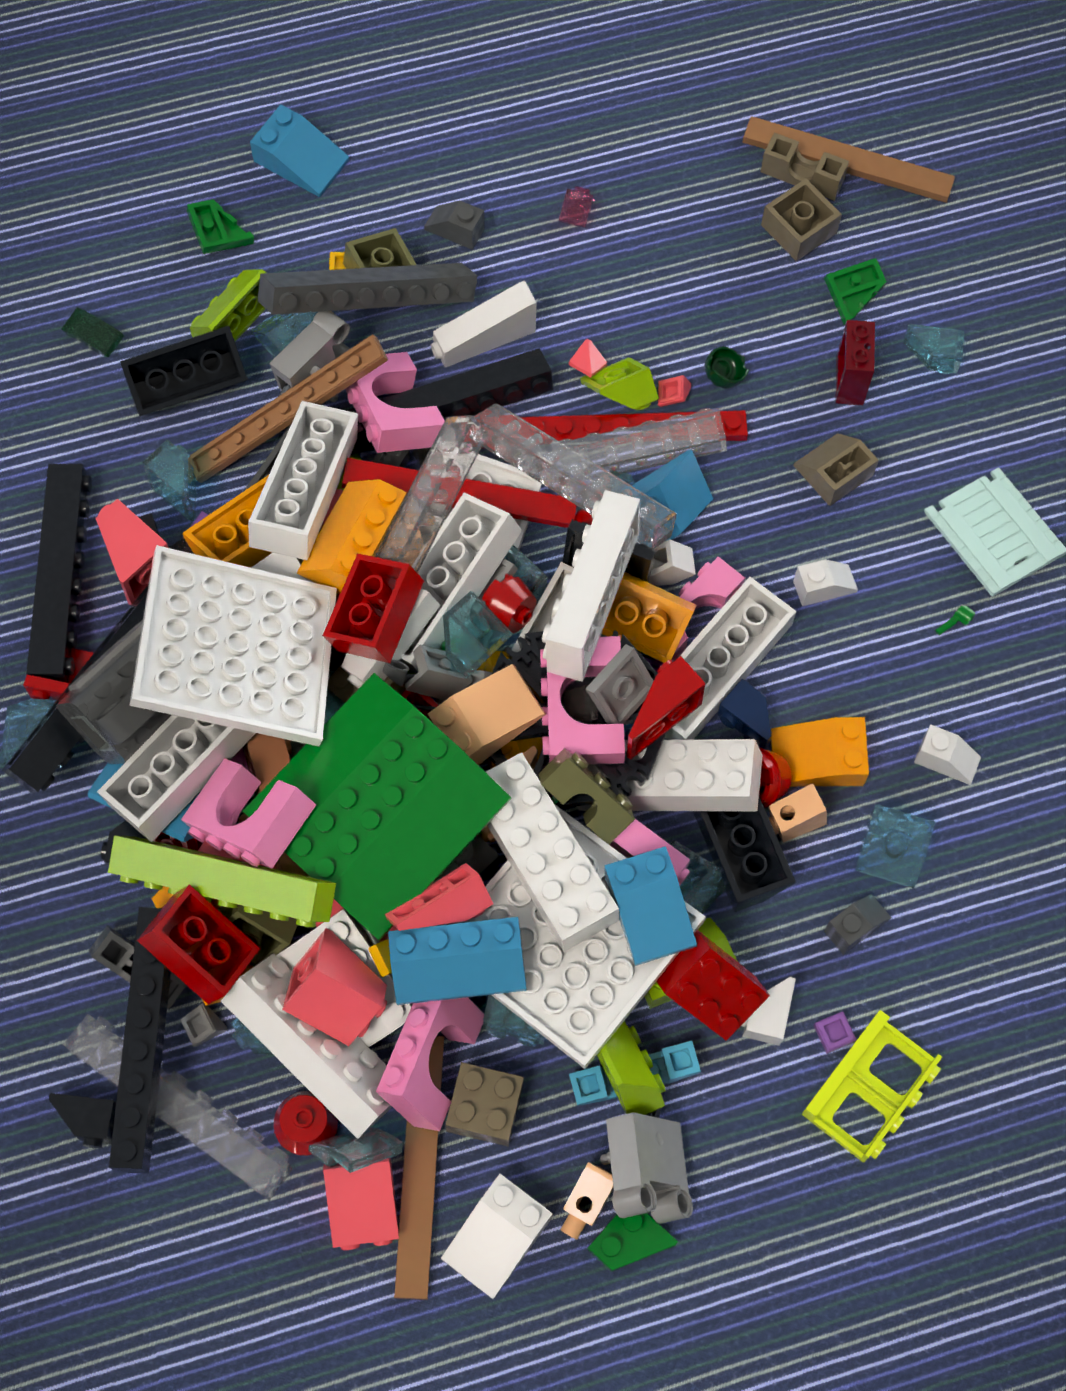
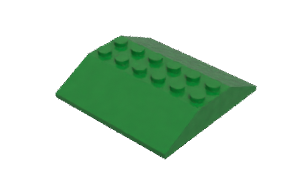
[243,673,512,941]

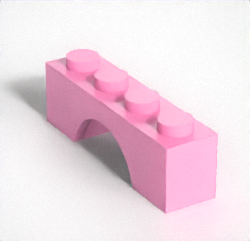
[654,557,745,663]

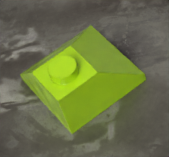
[580,357,659,410]

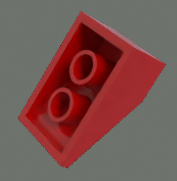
[626,656,706,760]

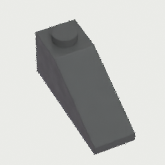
[89,925,186,1009]

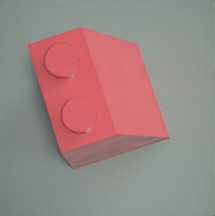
[95,499,169,606]
[282,928,387,1046]
[323,1144,399,1250]

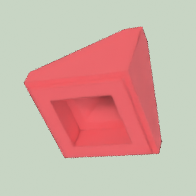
[568,339,607,377]
[658,375,691,407]

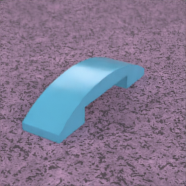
[569,1040,701,1106]

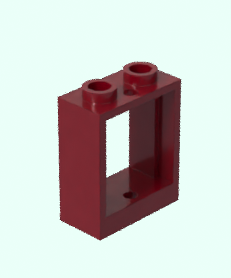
[835,320,875,405]

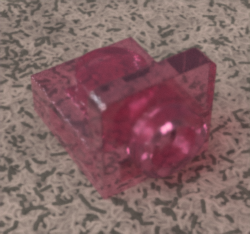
[559,186,595,229]

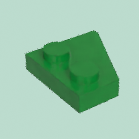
[187,199,254,254]
[824,258,887,325]
[587,1213,678,1272]

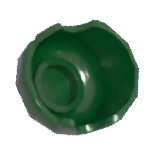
[705,346,749,389]

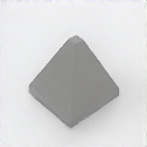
[180,1003,228,1047]

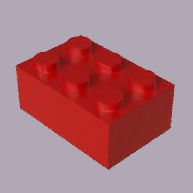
[322,553,424,663]
[137,884,260,1005]
[656,930,770,1041]

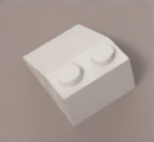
[441,1174,553,1299]

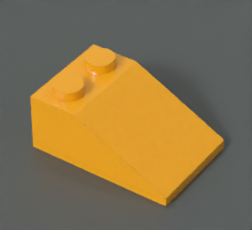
[771,717,869,787]

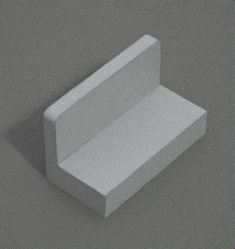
[405,645,473,700]

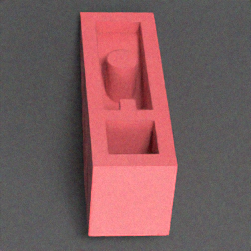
[385,863,493,931]

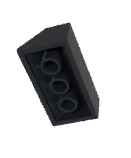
[120,325,248,416]
[693,797,796,912]

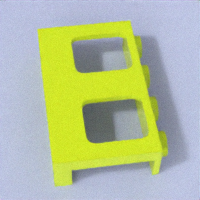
[801,1010,942,1163]

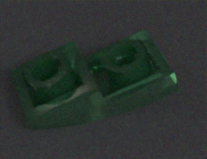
[61,307,124,358]

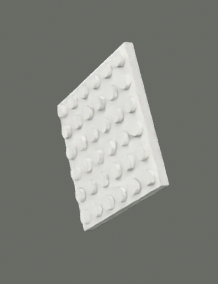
[129,545,337,746]
[454,805,706,1069]

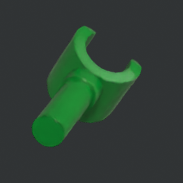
[935,605,975,636]

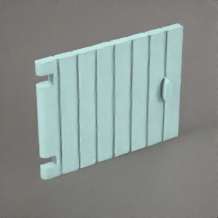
[924,467,1066,597]

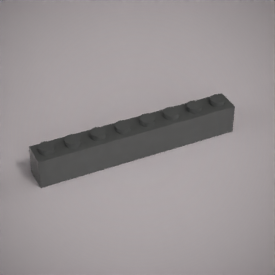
[258,263,478,315]

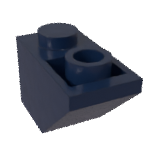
[717,679,771,749]

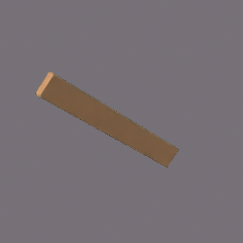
[742,116,955,203]
[187,334,388,483]
[394,1036,444,1300]

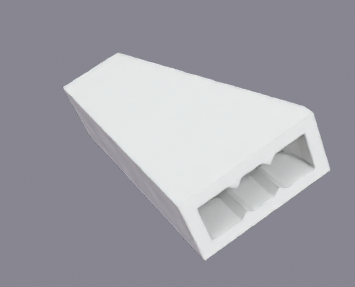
[431,280,536,368]
[341,588,441,689]

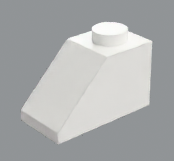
[648,539,696,586]
[793,559,858,606]
[914,724,981,785]
[741,977,796,1046]

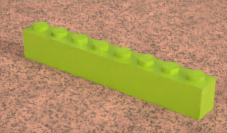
[108,835,336,927]

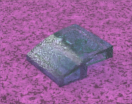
[308,1127,403,1173]

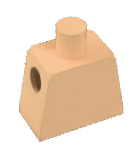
[769,783,827,842]
[560,1162,614,1240]

